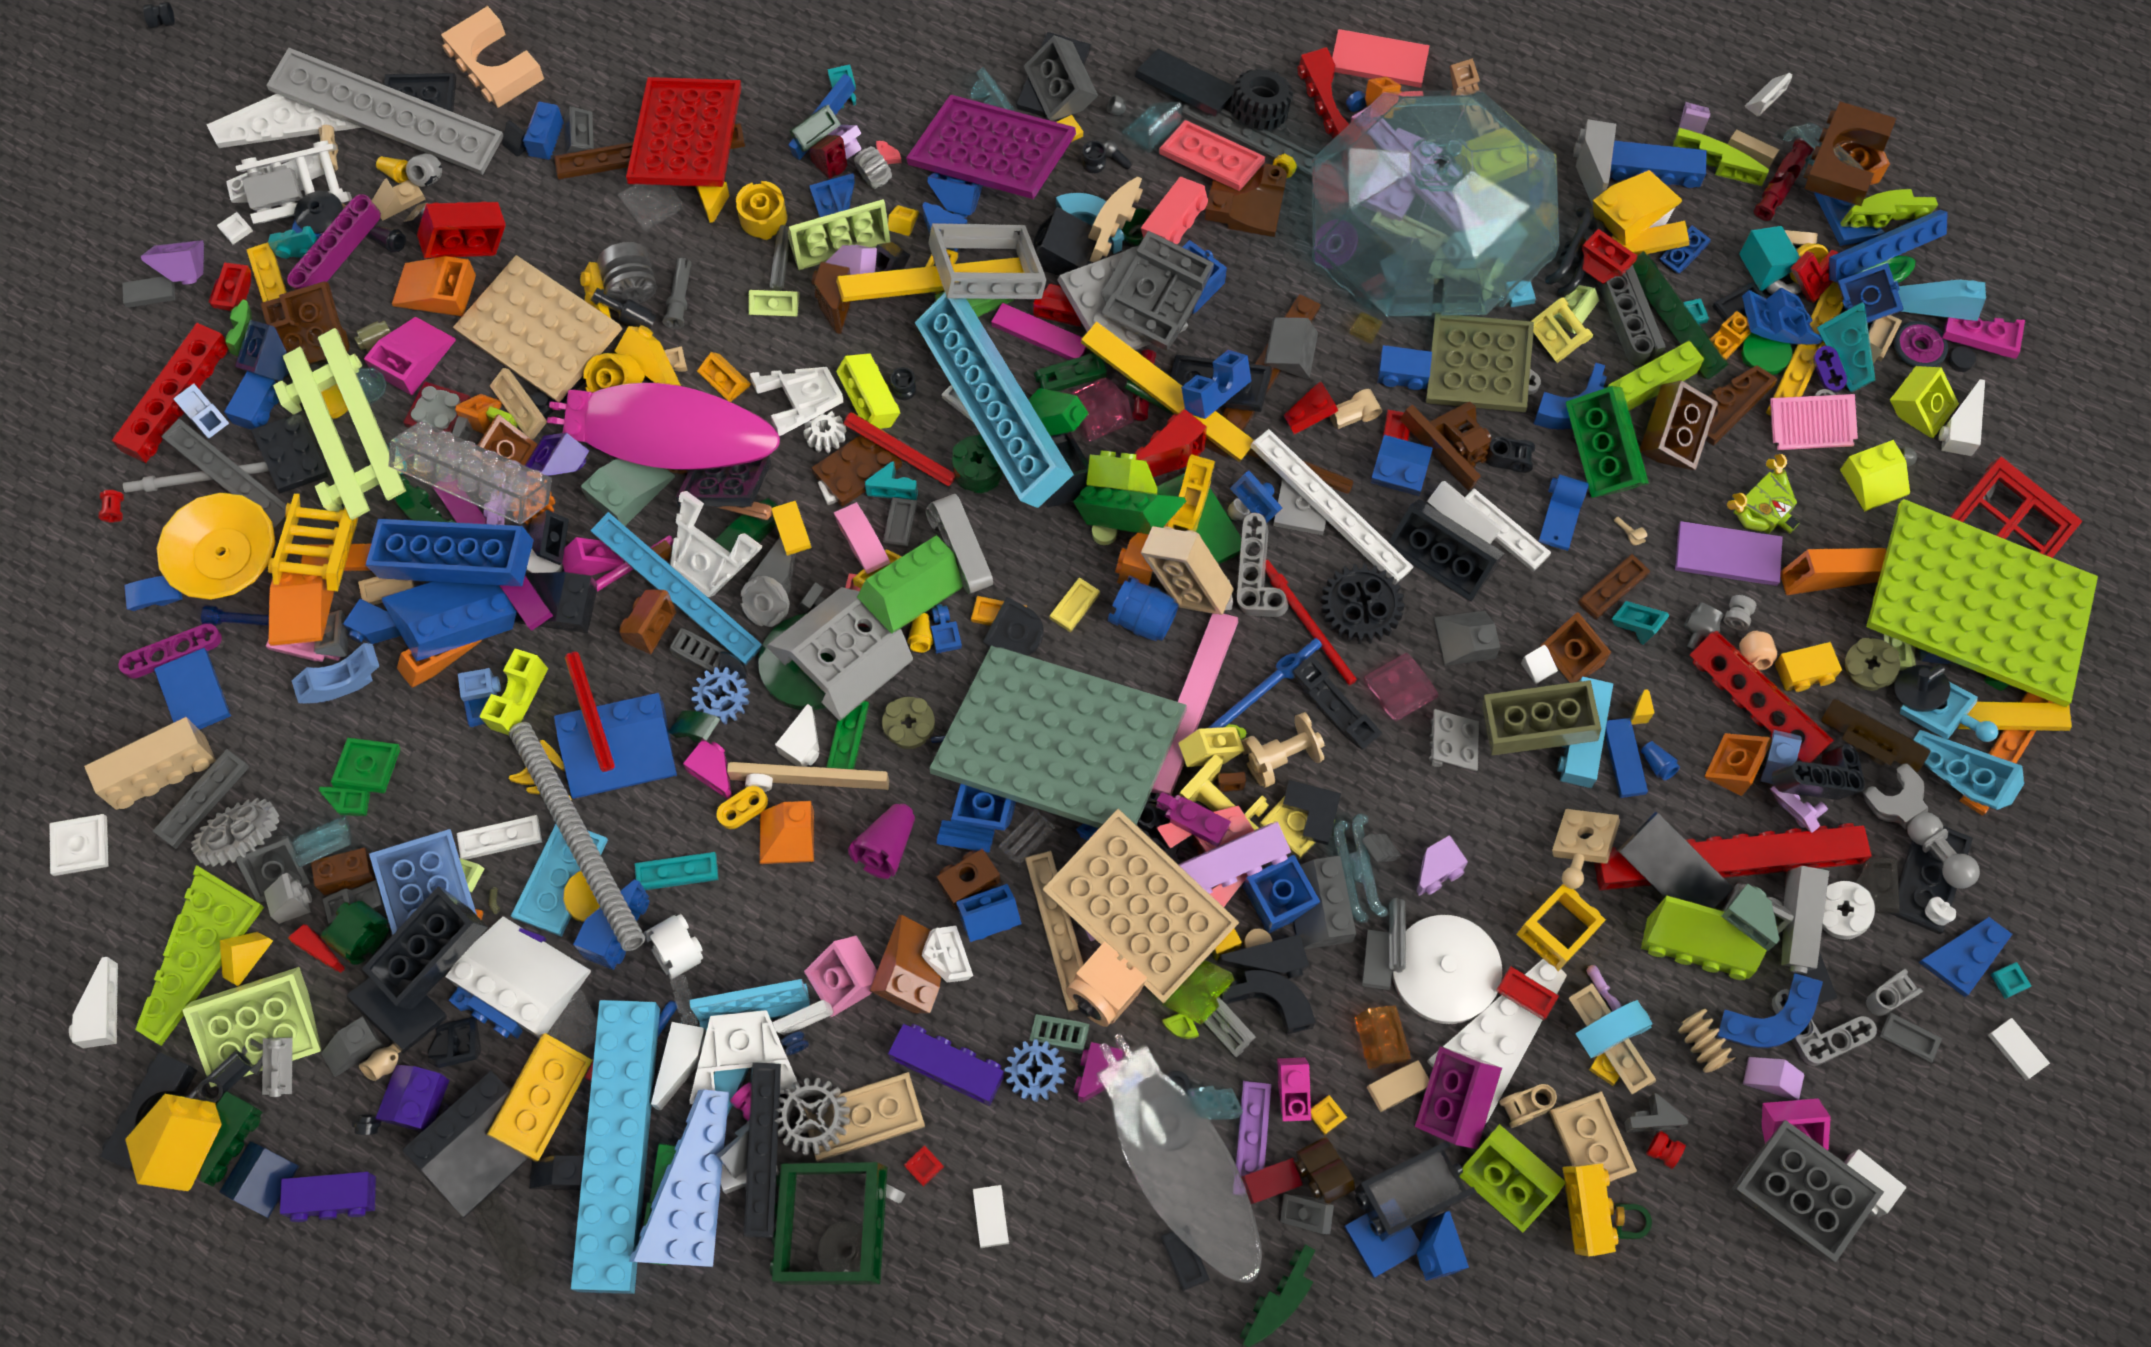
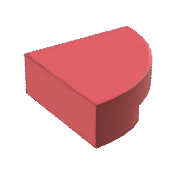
[876,141,902,164]

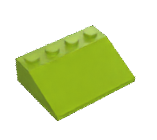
[1641,896,1767,980]

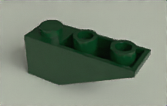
[200,1091,263,1187]

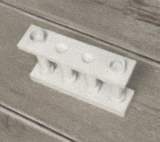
[236,141,352,224]

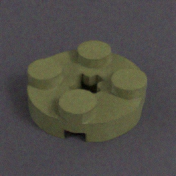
[1845,638,1900,691]
[882,697,935,749]

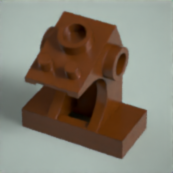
[1430,401,1491,468]

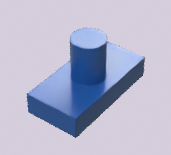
[1230,471,1282,523]

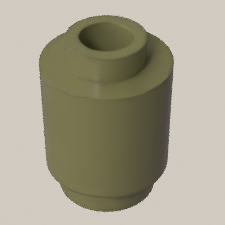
[354,320,391,353]

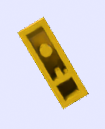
[615,325,681,386]

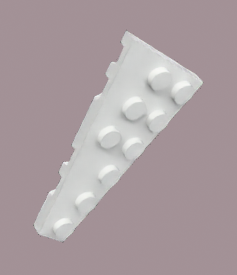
[207,94,362,148]
[1427,959,1567,1125]

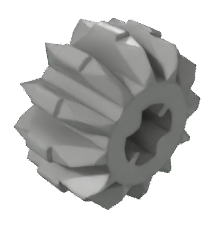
[854,146,892,189]

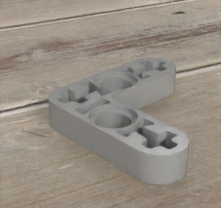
[1772,989,1877,1066]

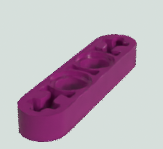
[118,623,222,679]

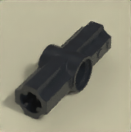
[186,1050,254,1103]

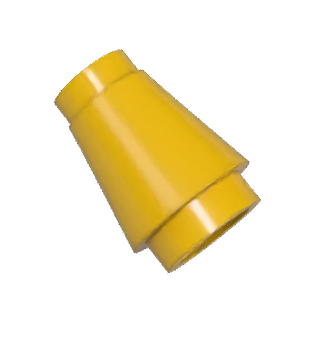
[376,156,409,183]
[907,613,933,653]

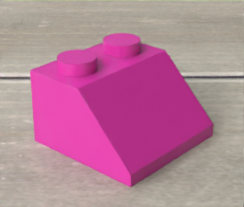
[1762,1098,1831,1150]

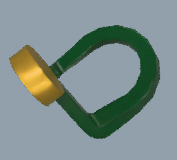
[1616,1203,1652,1239]

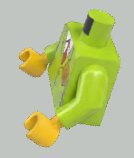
[1727,454,1800,534]

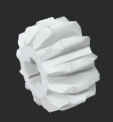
[803,411,846,454]

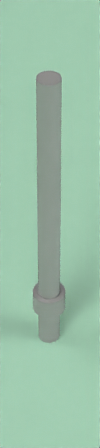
[123,462,269,493]

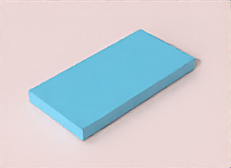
[511,824,608,937]

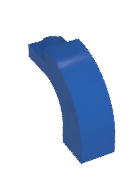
[1534,363,1607,429]

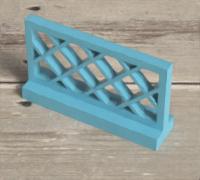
[690,979,810,1031]

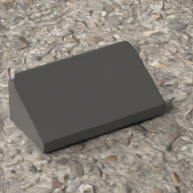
[564,106,594,154]
[314,610,349,657]

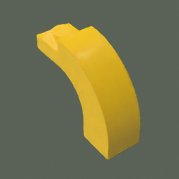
[1168,454,1215,532]

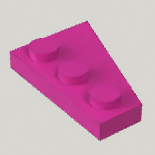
[1942,317,2025,359]

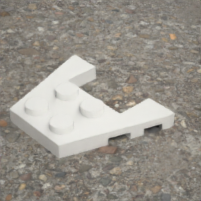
[750,367,843,436]
[671,491,762,597]
[690,1010,797,1104]

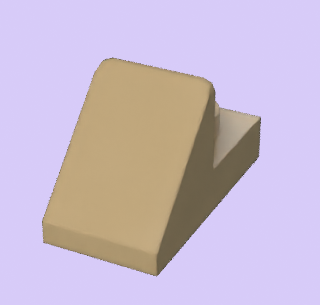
[372,178,425,221]

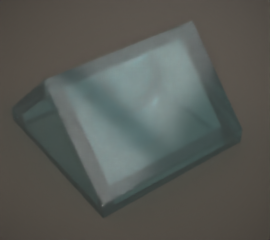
[1122,102,1182,154]

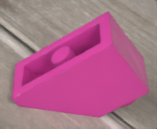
[562,537,624,576]
[683,741,732,800]

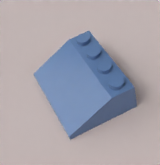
[369,829,477,934]

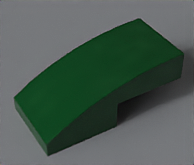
[669,710,720,743]

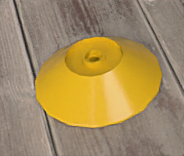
[156,493,275,600]

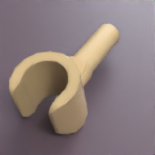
[1614,517,1647,545]

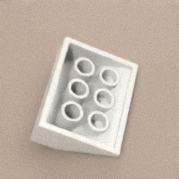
[445,917,591,1039]

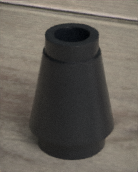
[368,225,406,252]

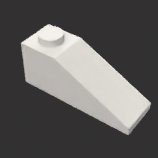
[1939,379,1985,456]
[69,957,118,1048]
[651,1022,707,1110]

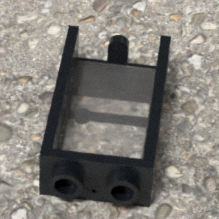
[1354,1141,1476,1242]

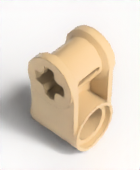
[1499,1084,1557,1128]

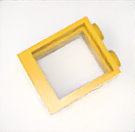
[1516,884,1606,972]

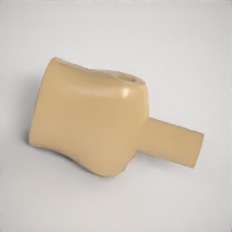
[359,1044,401,1081]

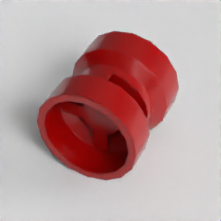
[1646,1130,1686,1169]

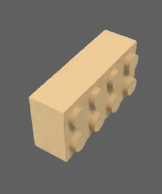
[1141,526,1233,615]
[84,717,216,810]

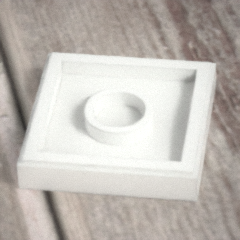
[50,814,108,876]

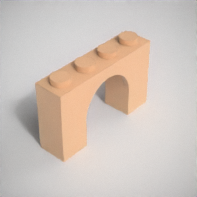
[441,6,544,108]

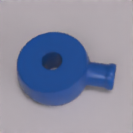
[1346,91,1366,112]

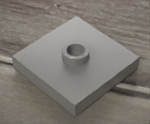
[1273,479,1332,535]

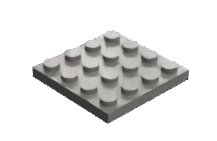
[1057,251,1188,362]

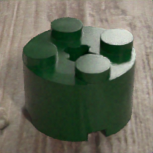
[952,434,1003,493]
[321,901,390,965]

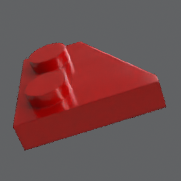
[1284,382,1339,434]

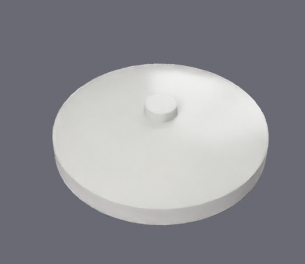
[1392,915,1502,1024]

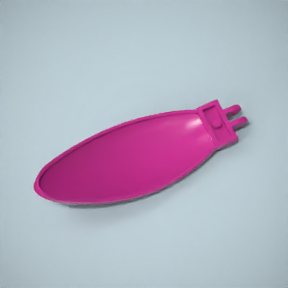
[547,383,780,470]

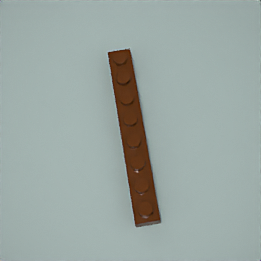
[1205,294,1321,458]

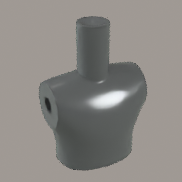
[1683,602,1724,652]

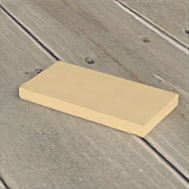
[803,1072,925,1162]

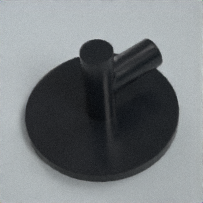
[1894,664,1950,712]

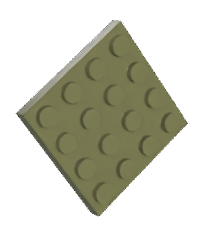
[1426,313,1534,412]

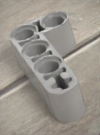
[926,494,993,594]
[1237,513,1288,617]

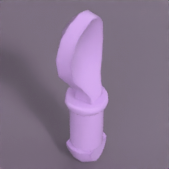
[1586,965,1621,1011]

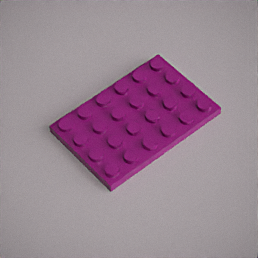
[906,95,1076,199]

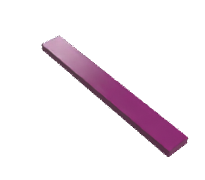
[432,472,553,631]

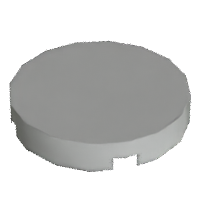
[741,576,789,627]

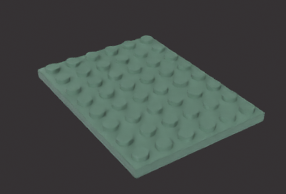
[930,645,1187,828]

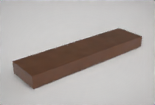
[1400,405,1481,491]

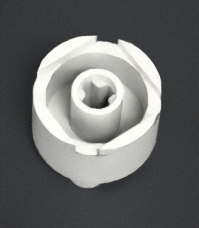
[1822,881,1875,940]
[644,914,703,980]

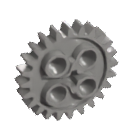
[191,798,279,867]

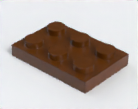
[811,435,902,507]

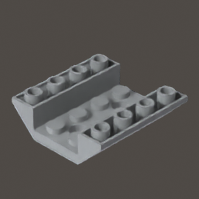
[767,587,913,721]

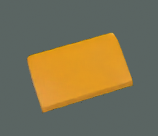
[697,352,751,402]

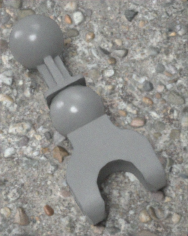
[1862,764,1980,889]

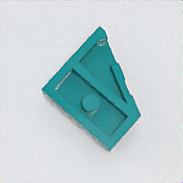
[268,226,318,258]

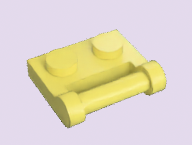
[1531,297,1593,363]

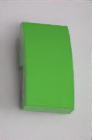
[225,299,252,357]

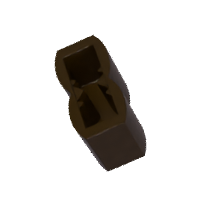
[1295,1137,1356,1204]

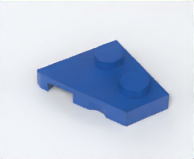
[809,173,855,218]

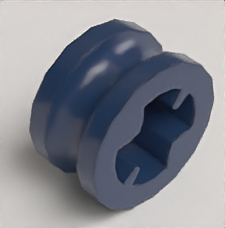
[781,1031,809,1056]

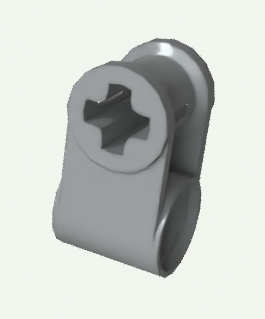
[1866,969,1923,1016]

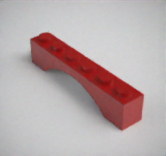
[1297,47,1381,178]

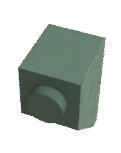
[1722,884,1779,951]

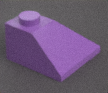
[141,240,204,284]

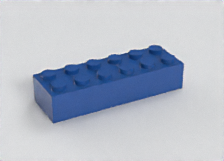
[366,519,534,587]

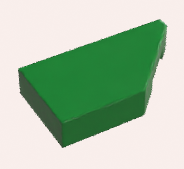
[319,787,370,816]

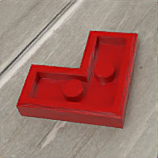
[1790,250,1838,303]

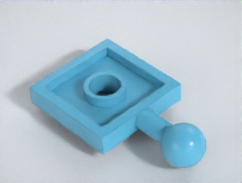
[1900,682,1998,742]

